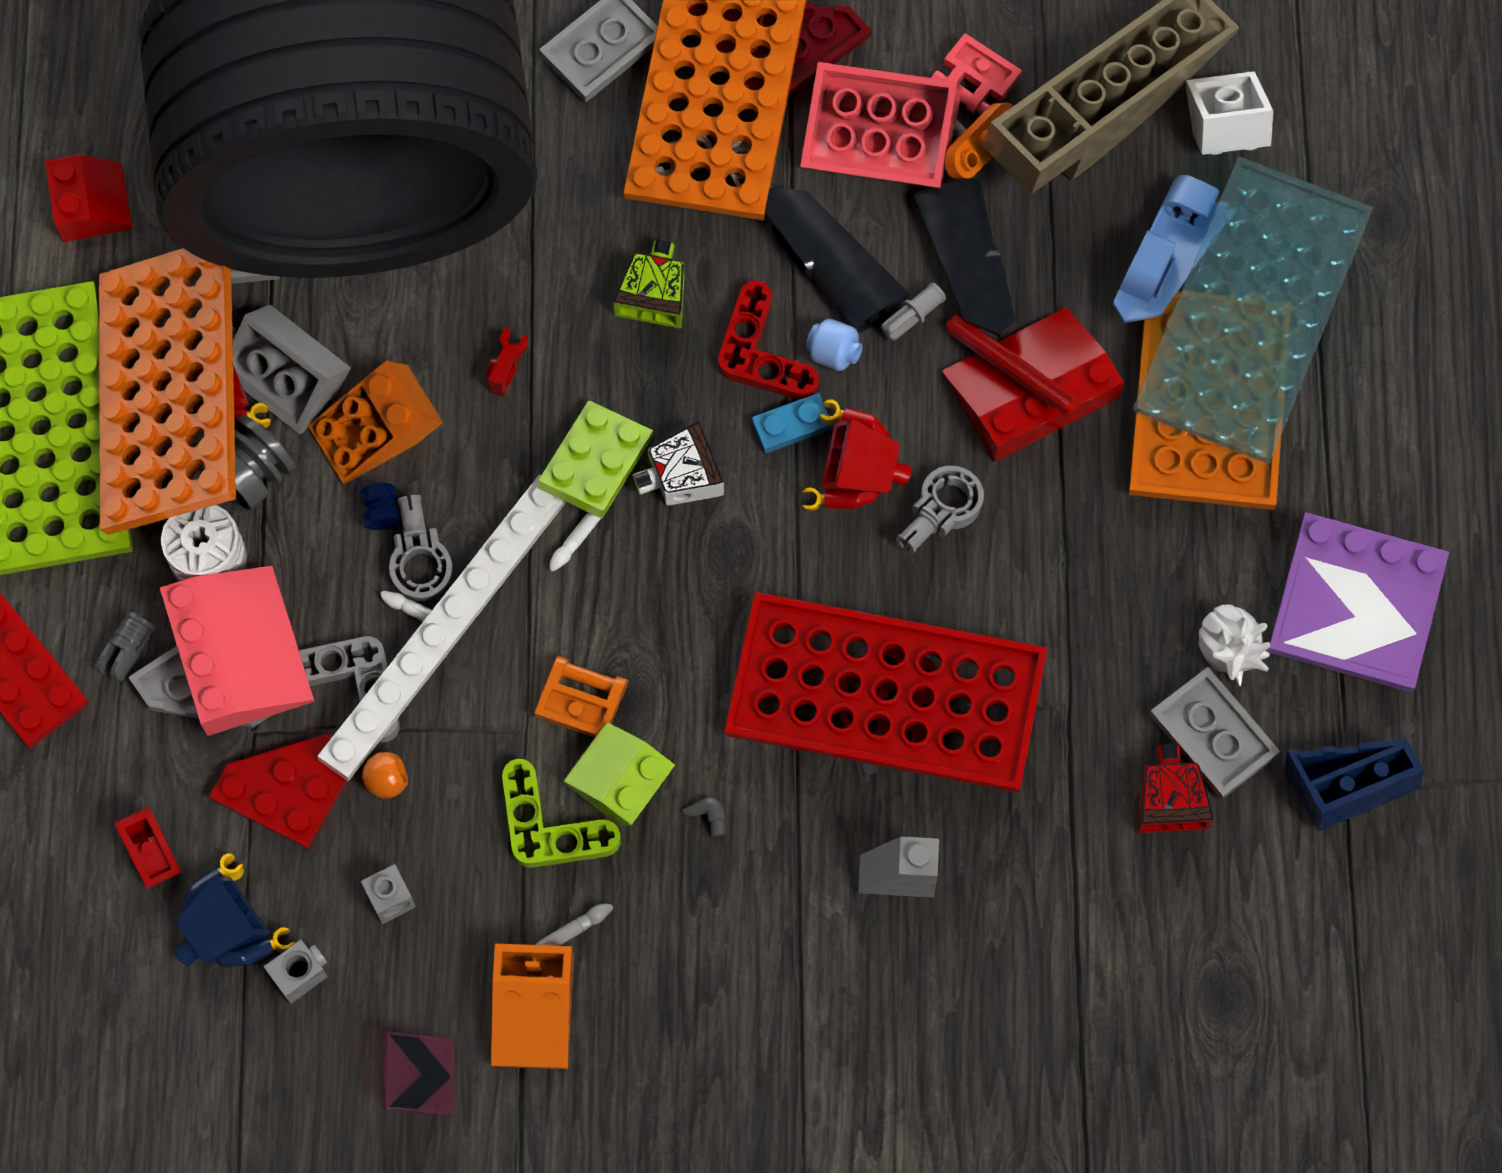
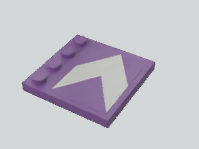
[1268,512,1449,693]

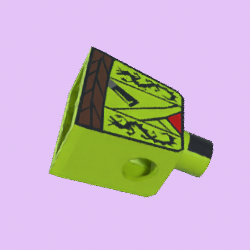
[613,239,684,329]

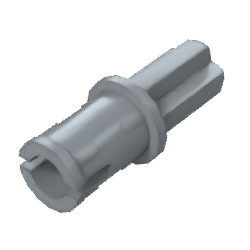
[881,283,946,341]

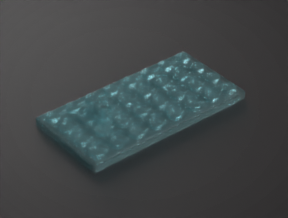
[1133,156,1373,464]

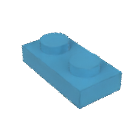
[752,393,832,454]

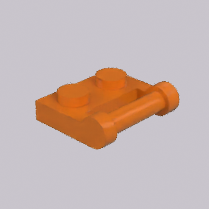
[534,655,628,738]

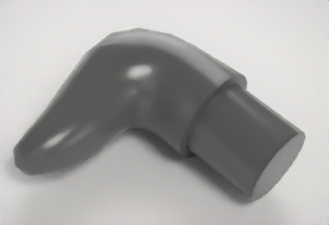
[682,797,726,837]

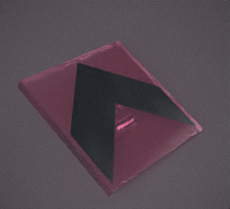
[383,1032,454,1116]

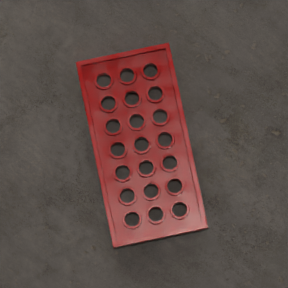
[724,592,1047,793]

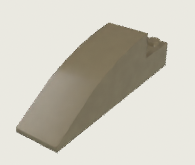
[982,0,1239,194]

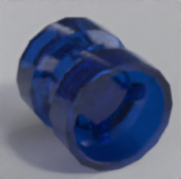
[360,483,400,530]

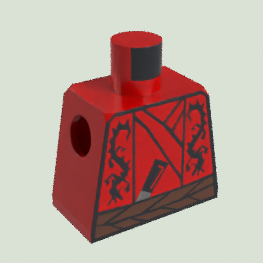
[1138,744,1214,833]

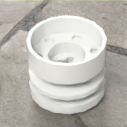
[161,505,247,581]

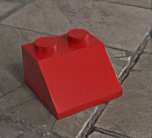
[45,154,133,242]

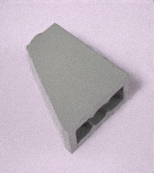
[858,837,939,898]

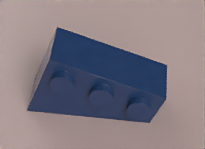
[1284,739,1424,832]

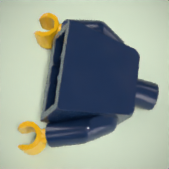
[174,853,295,968]

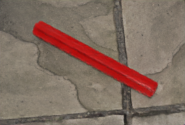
[946,315,1079,416]

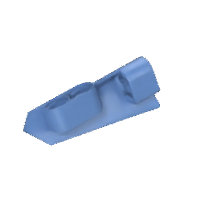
[1112,175,1237,323]

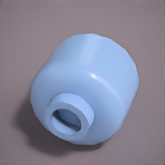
[806,319,862,371]

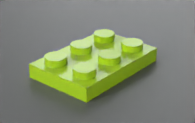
[537,400,653,519]

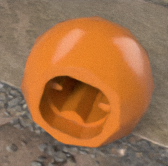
[362,751,408,799]

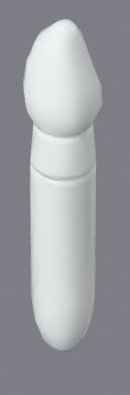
[549,512,601,571]
[380,591,432,622]

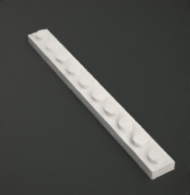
[318,474,566,781]

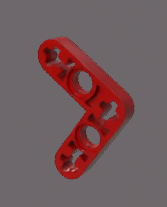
[718,280,819,400]

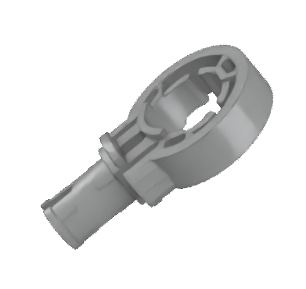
[896,466,984,554]
[389,495,453,601]

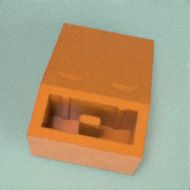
[308,361,443,484]
[491,944,574,1069]

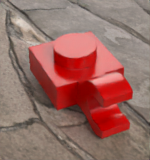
[486,328,529,398]

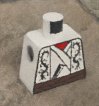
[633,421,724,505]

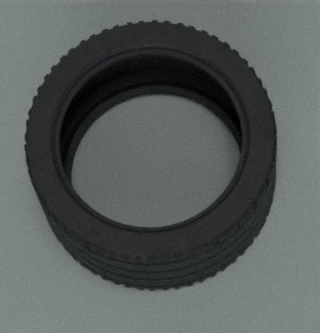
[139,0,538,278]

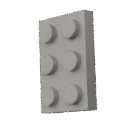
[539,0,658,102]
[1149,667,1281,800]

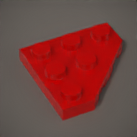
[208,734,347,850]

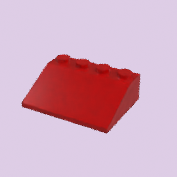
[941,307,1124,462]

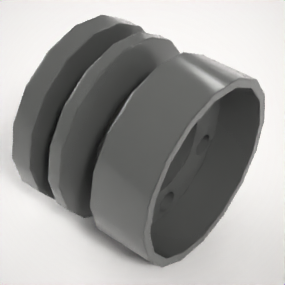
[201,414,296,512]

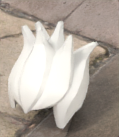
[1199,604,1271,686]

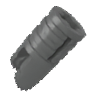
[94,611,156,682]

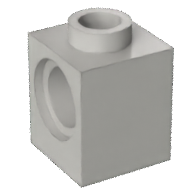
[361,864,416,924]
[264,940,328,1004]

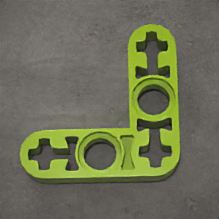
[502,759,621,868]

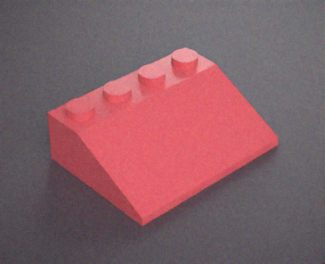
[800,62,962,188]
[160,566,315,736]

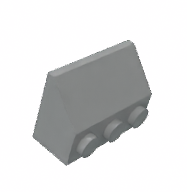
[233,304,351,434]

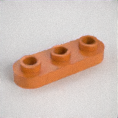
[944,103,1014,179]

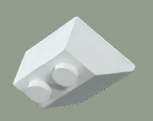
[1186,71,1273,155]

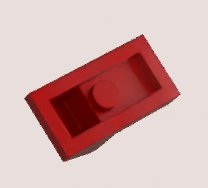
[114,806,181,889]

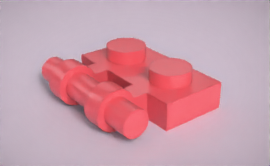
[931,33,1022,115]

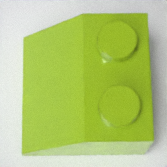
[563,722,675,827]

